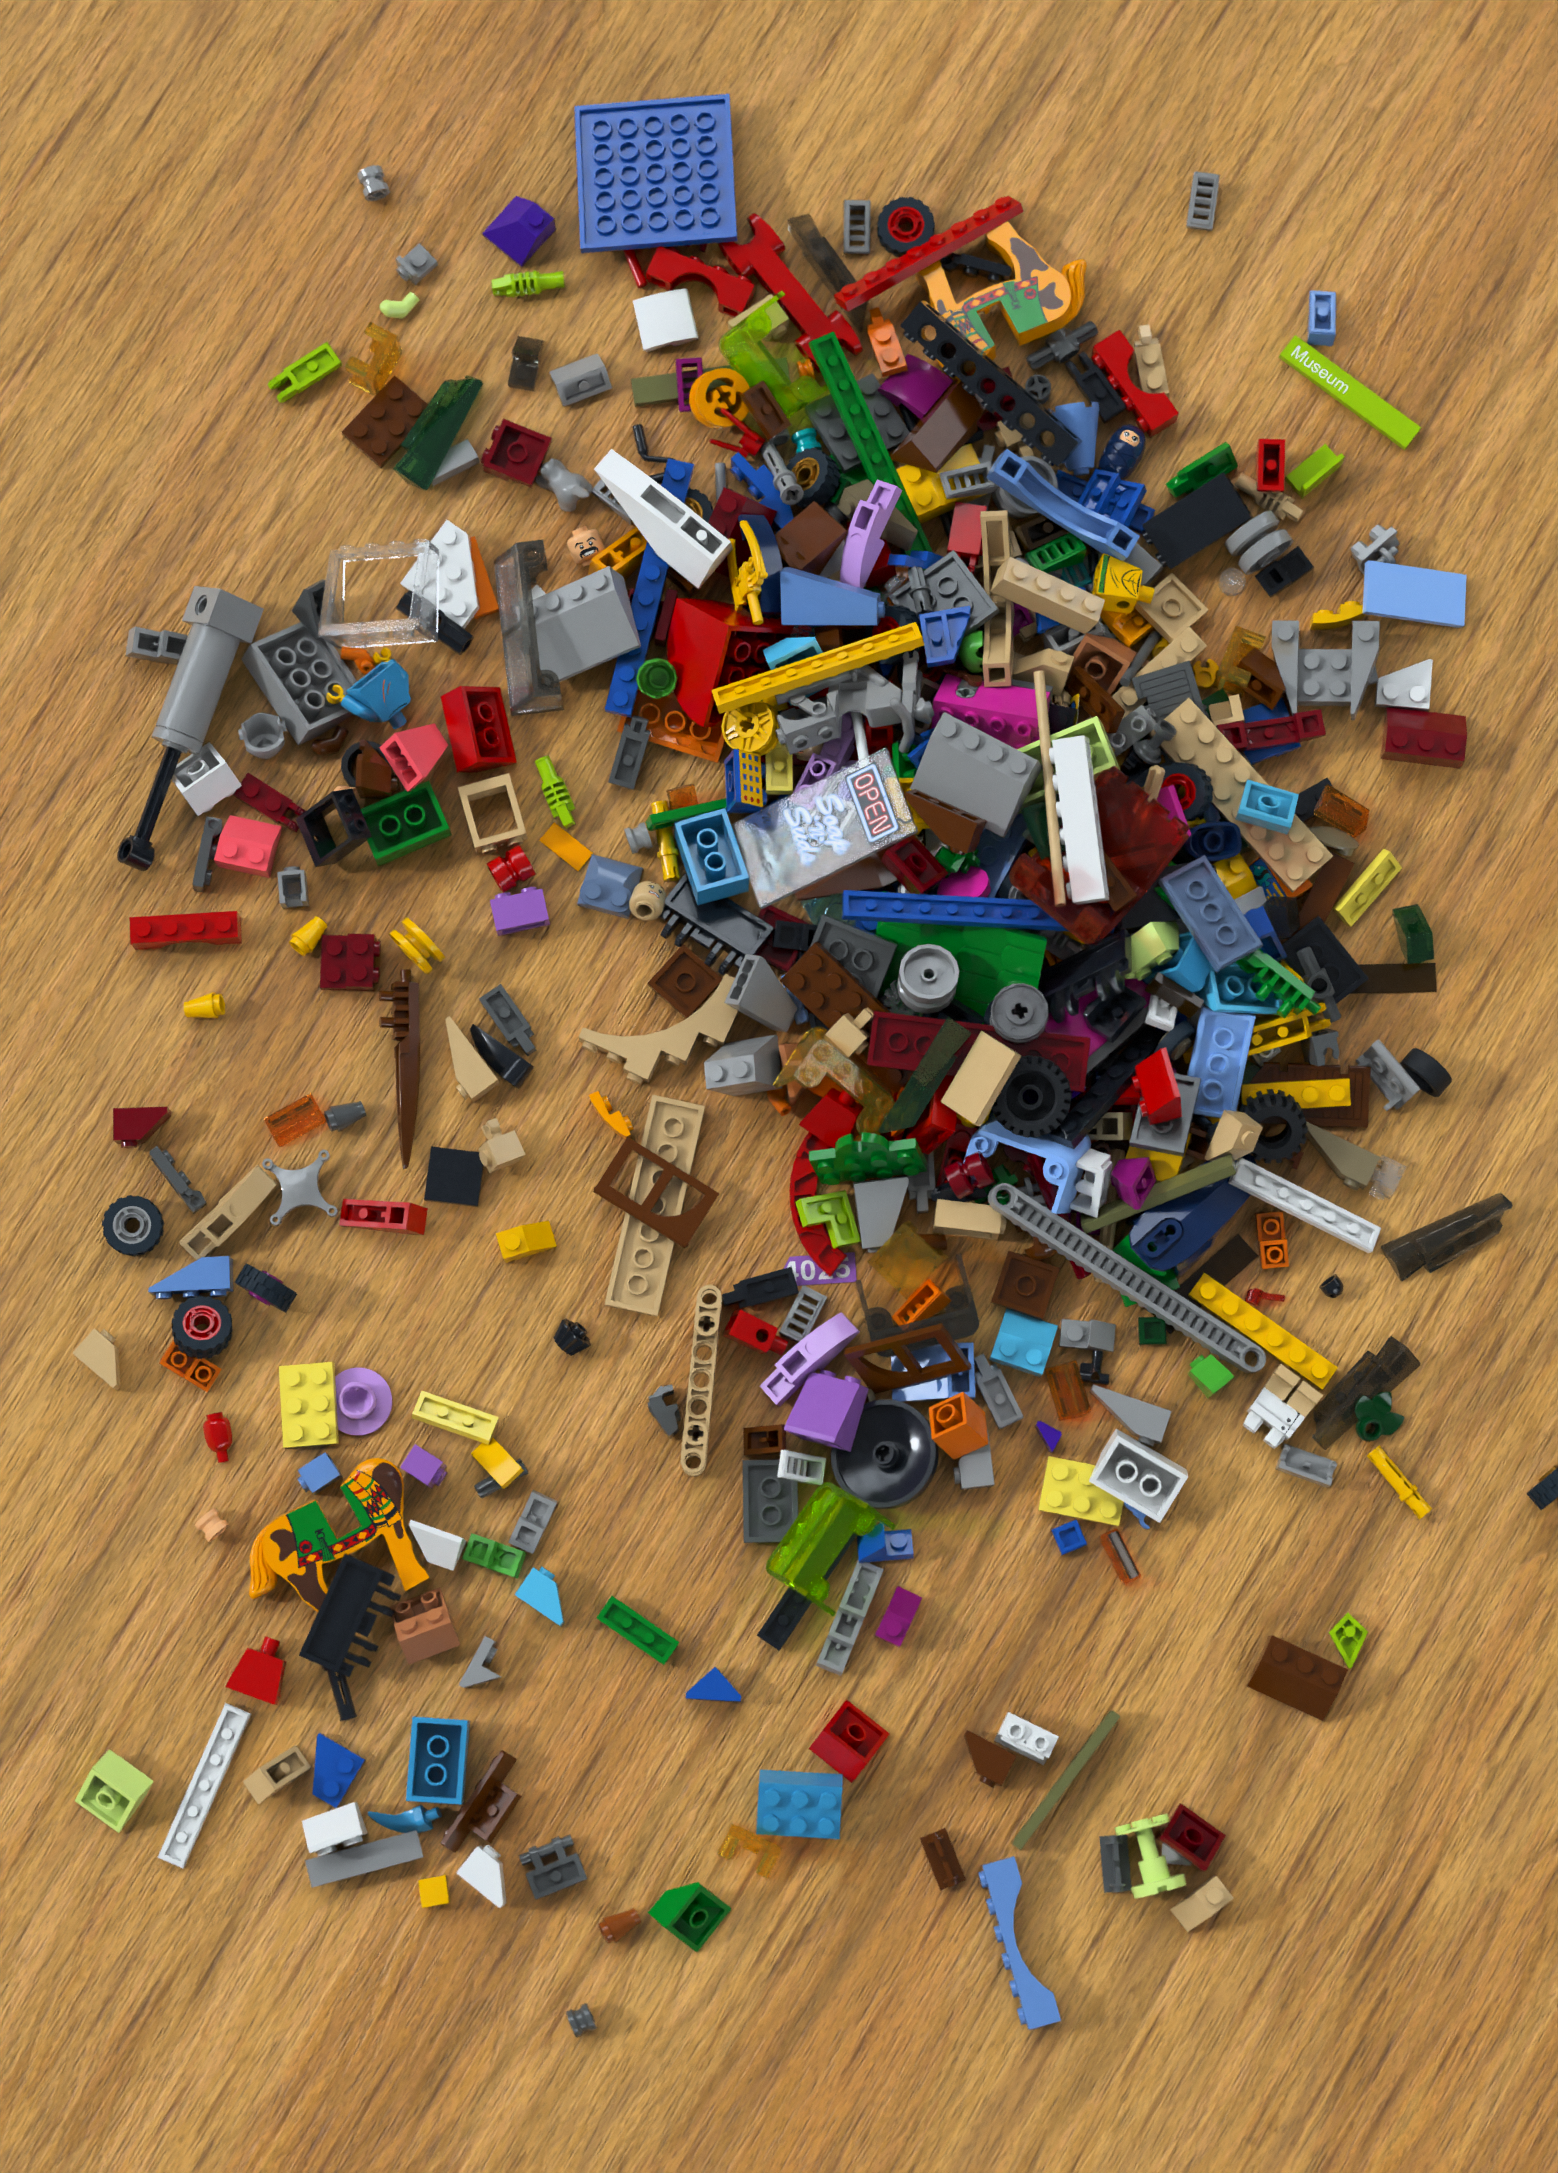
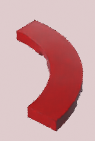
[789,1132,847,1277]

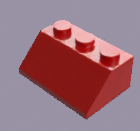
[440,686,517,773]

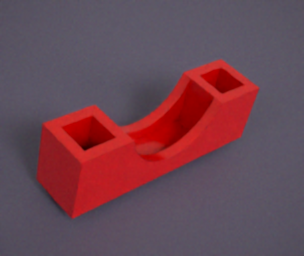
[646,246,755,318]
[1091,329,1179,438]
[129,911,242,950]

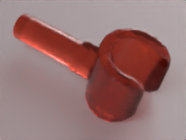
[1245,1288,1285,1306]

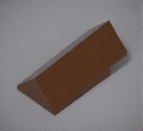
[891,380,988,473]

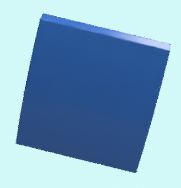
[1077,469,1147,528]
[1243,698,1302,765]

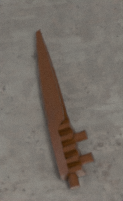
[379,969,420,1169]

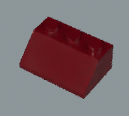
[708,487,778,577]
[1380,707,1467,769]

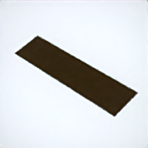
[1350,963,1437,994]
[1151,1234,1258,1334]

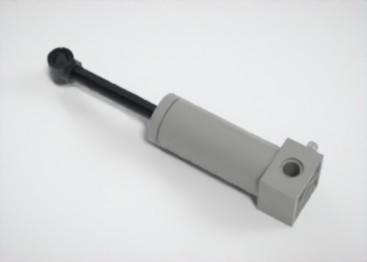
[117,586,264,871]

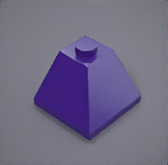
[482,196,556,267]

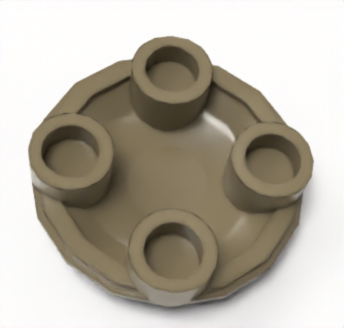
[1309,826,1359,856]

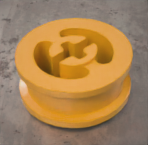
[689,368,750,429]

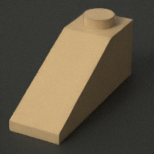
[445,1016,500,1103]

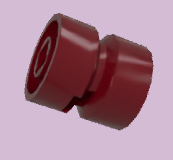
[944,1151,995,1199]

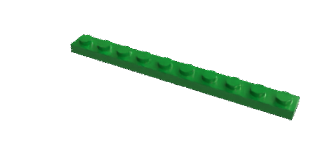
[808,331,933,571]

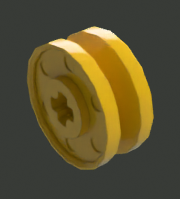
[721,701,779,756]
[389,917,445,974]

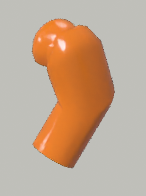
[341,646,376,675]
[767,1076,791,1116]

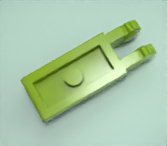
[268,342,343,403]

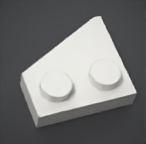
[1375,659,1433,711]

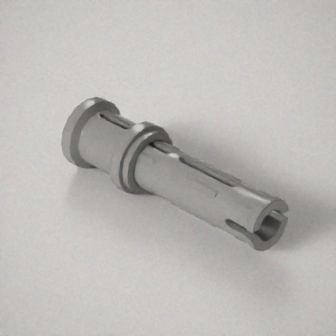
[760,442,804,505]

